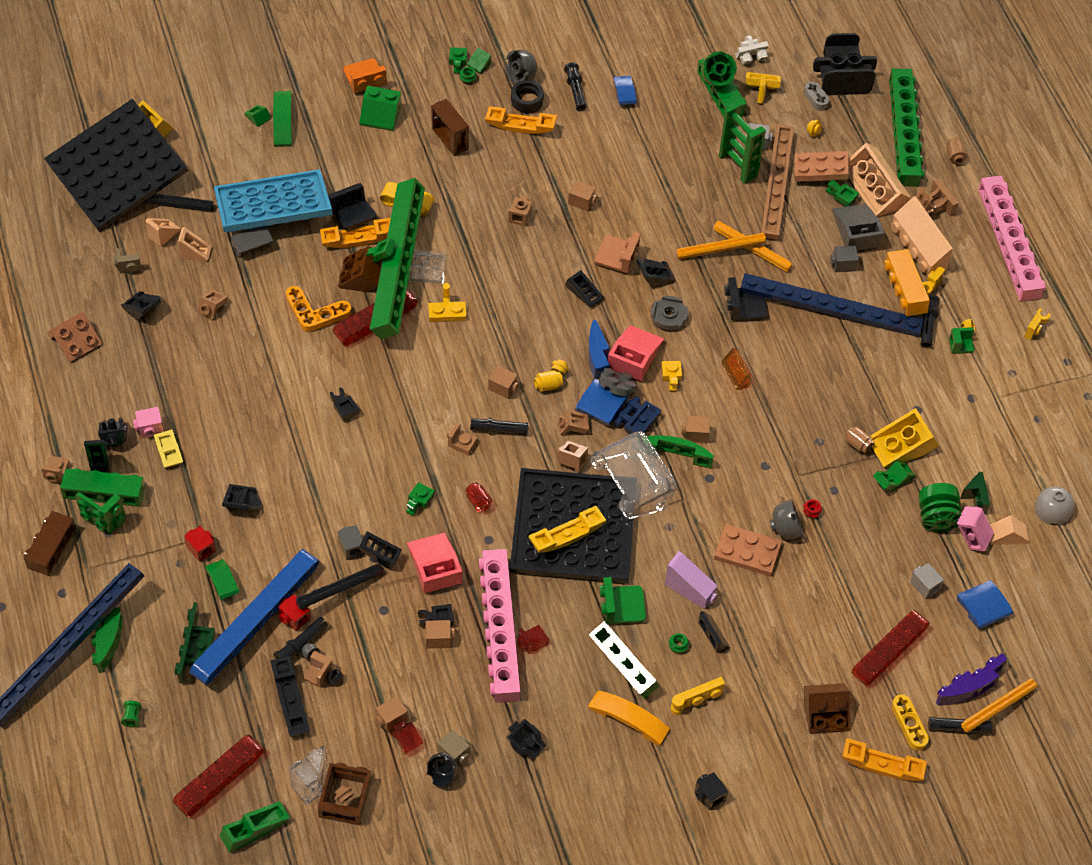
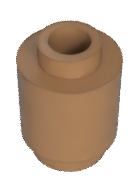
[946,137,967,164]
[845,426,874,454]

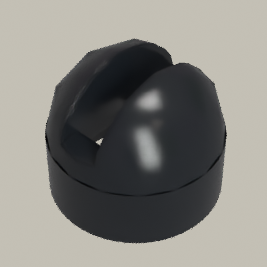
[327,669,343,687]

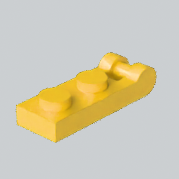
[670,677,725,715]

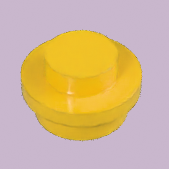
[807,120,822,137]
[551,359,570,376]

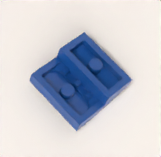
[576,379,629,426]
[957,580,1013,629]

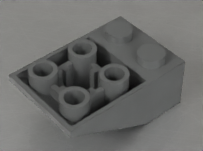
[832,204,885,250]

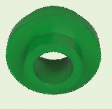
[459,67,477,83]
[668,633,689,653]

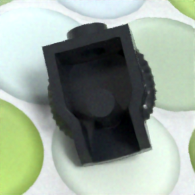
[98,417,128,447]
[506,719,546,761]

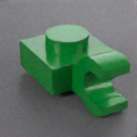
[449,47,467,74]
[826,180,859,206]
[366,237,395,262]
[406,482,435,516]

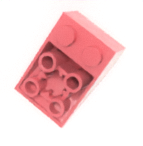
[608,325,664,381]
[407,533,462,594]

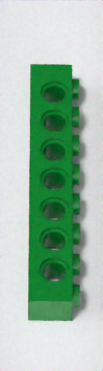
[889,68,924,187]

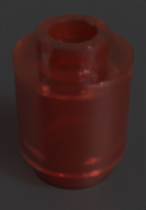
[465,482,492,512]

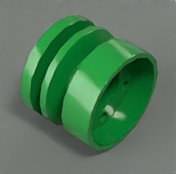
[918,483,962,532]

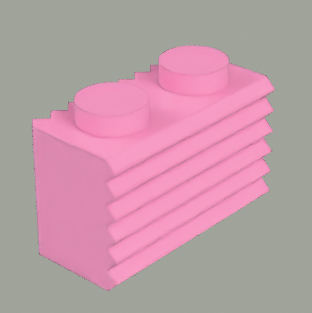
[957,506,994,551]

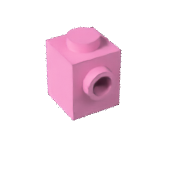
[133,407,163,438]

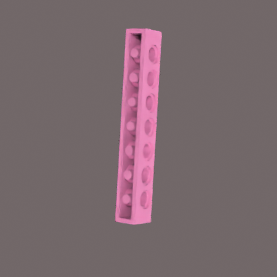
[978,176,1045,302]
[479,549,520,703]

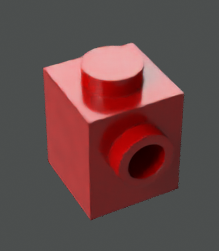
[184,525,216,562]
[279,594,311,631]

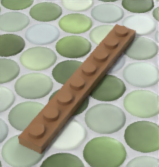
[761,124,794,240]

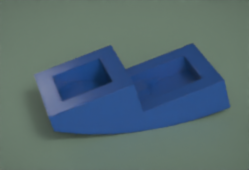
[613,76,636,105]

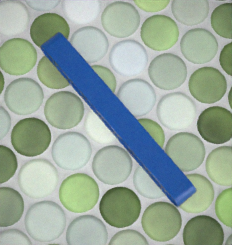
[189,549,320,685]

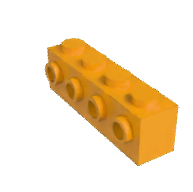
[884,249,930,316]

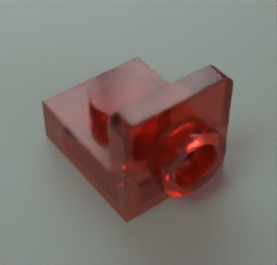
[517,625,549,654]
[390,720,423,754]

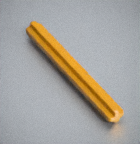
[714,221,792,272]
[677,233,766,259]
[961,679,1038,732]

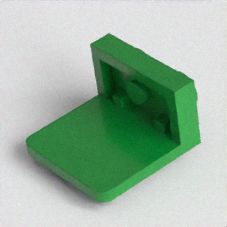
[75,492,126,534]
[599,577,646,624]

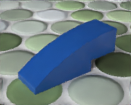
[588,320,610,380]

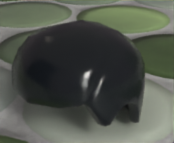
[427,752,458,788]

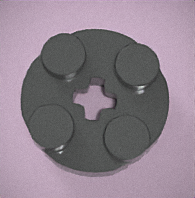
[651,296,688,331]
[599,368,637,397]

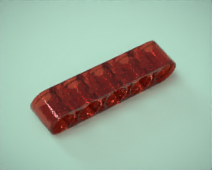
[332,288,418,346]
[851,609,930,686]
[173,734,265,817]

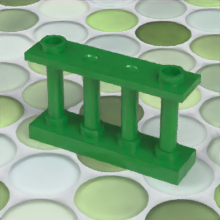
[718,103,766,184]

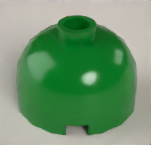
[701,51,737,87]

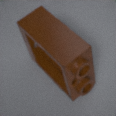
[431,99,469,156]
[318,762,372,825]

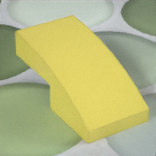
[154,430,183,468]

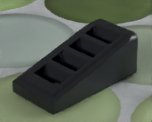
[565,270,604,308]
[358,531,402,570]

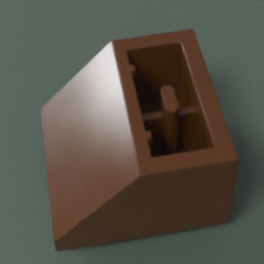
[337,246,383,292]
[804,683,850,733]

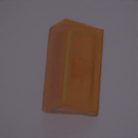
[722,347,752,390]

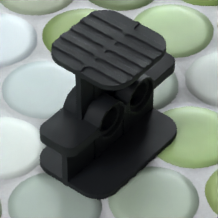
[813,33,877,95]

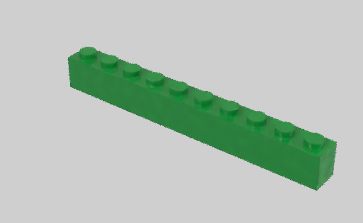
[370,178,425,339]

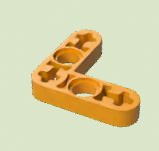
[286,286,352,332]

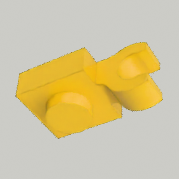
[922,266,945,295]
[1024,309,1051,340]
[661,361,682,391]

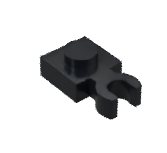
[330,387,360,421]
[418,604,454,627]

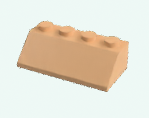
[848,143,912,217]
[891,197,953,277]

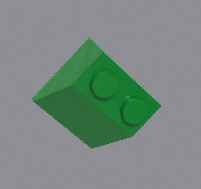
[359,85,402,131]

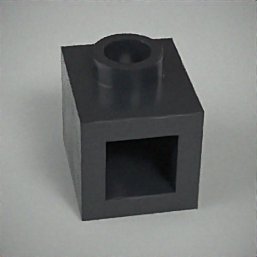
[694,772,728,810]

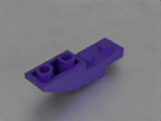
[936,653,1008,706]

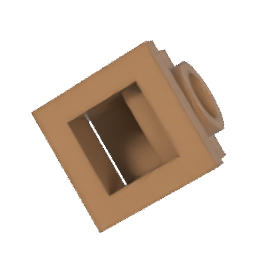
[508,196,532,226]
[556,440,588,473]

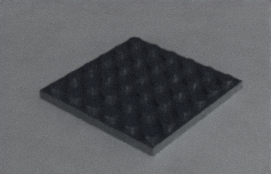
[44,99,189,232]
[510,468,637,583]

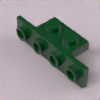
[175,602,215,683]

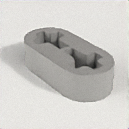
[804,81,829,111]

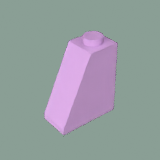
[665,551,718,609]

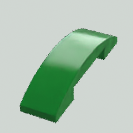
[273,91,292,147]
[637,435,714,469]

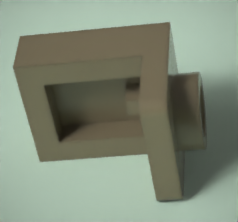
[113,248,142,273]

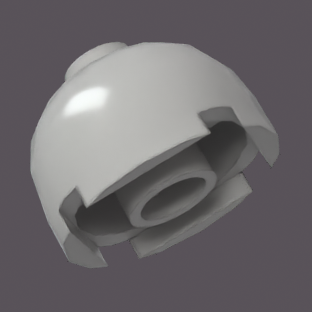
[1035,486,1075,526]

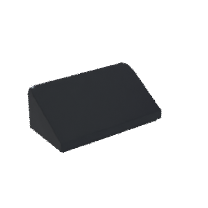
[698,611,730,653]

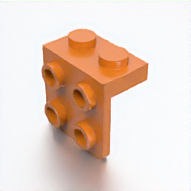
[343,58,387,93]

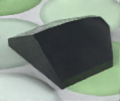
[636,258,675,288]
[121,291,163,320]
[222,484,262,510]

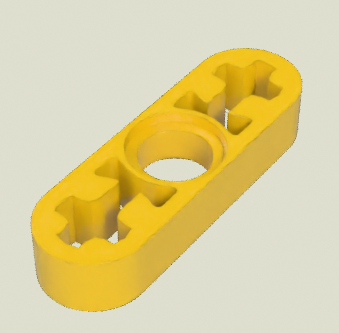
[892,695,929,751]

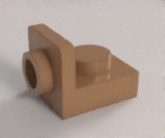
[198,289,228,319]
[558,410,589,435]
[447,423,478,456]
[42,456,70,482]

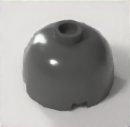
[505,50,538,83]
[769,499,804,540]

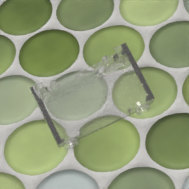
[590,431,676,519]

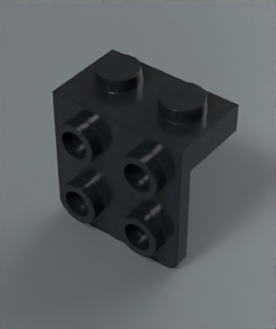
[328,183,377,230]
[724,277,767,320]

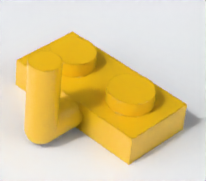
[745,72,781,103]
[428,283,466,322]

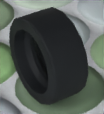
[511,80,544,113]

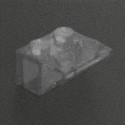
[409,249,448,284]
[289,745,328,805]

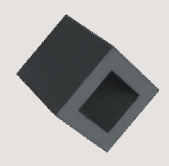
[830,246,859,272]
[337,525,365,560]

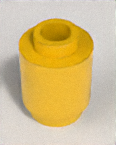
[534,370,563,392]

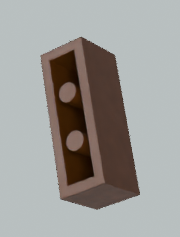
[24,511,76,576]

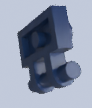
[613,396,662,439]

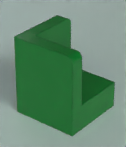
[949,327,974,354]

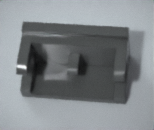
[231,226,273,257]

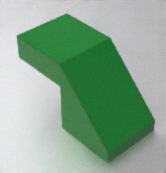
[873,461,917,491]
[205,559,240,600]

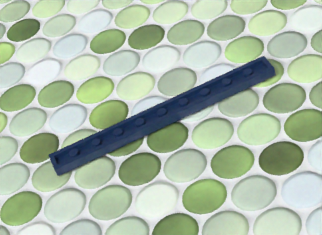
[740,273,923,337]
[0,563,145,727]

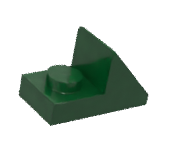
[960,472,990,515]

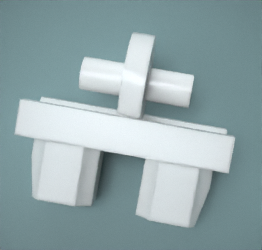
[735,35,769,65]

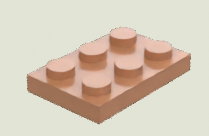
[794,151,848,182]
[714,524,782,577]

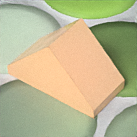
[145,218,181,247]
[178,227,212,262]
[989,515,1029,545]

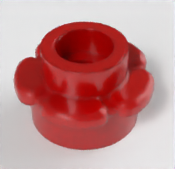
[803,499,822,518]

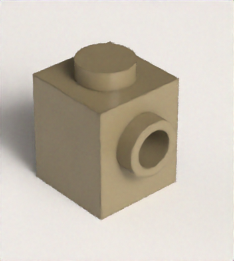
[437,730,470,765]

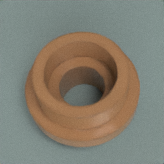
[334,785,354,804]

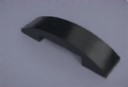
[270,656,310,737]

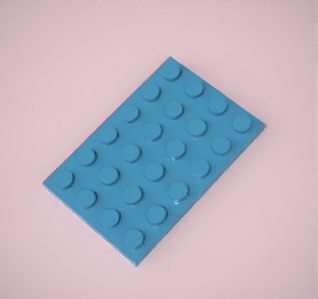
[214,169,332,233]

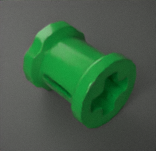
[121,700,142,727]

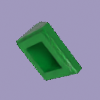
[467,48,491,74]
[244,105,271,127]

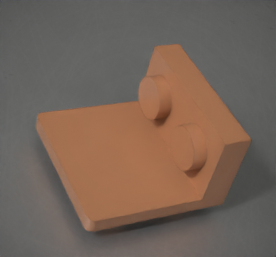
[594,231,641,274]
[47,312,102,362]

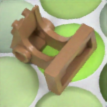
[914,178,959,217]

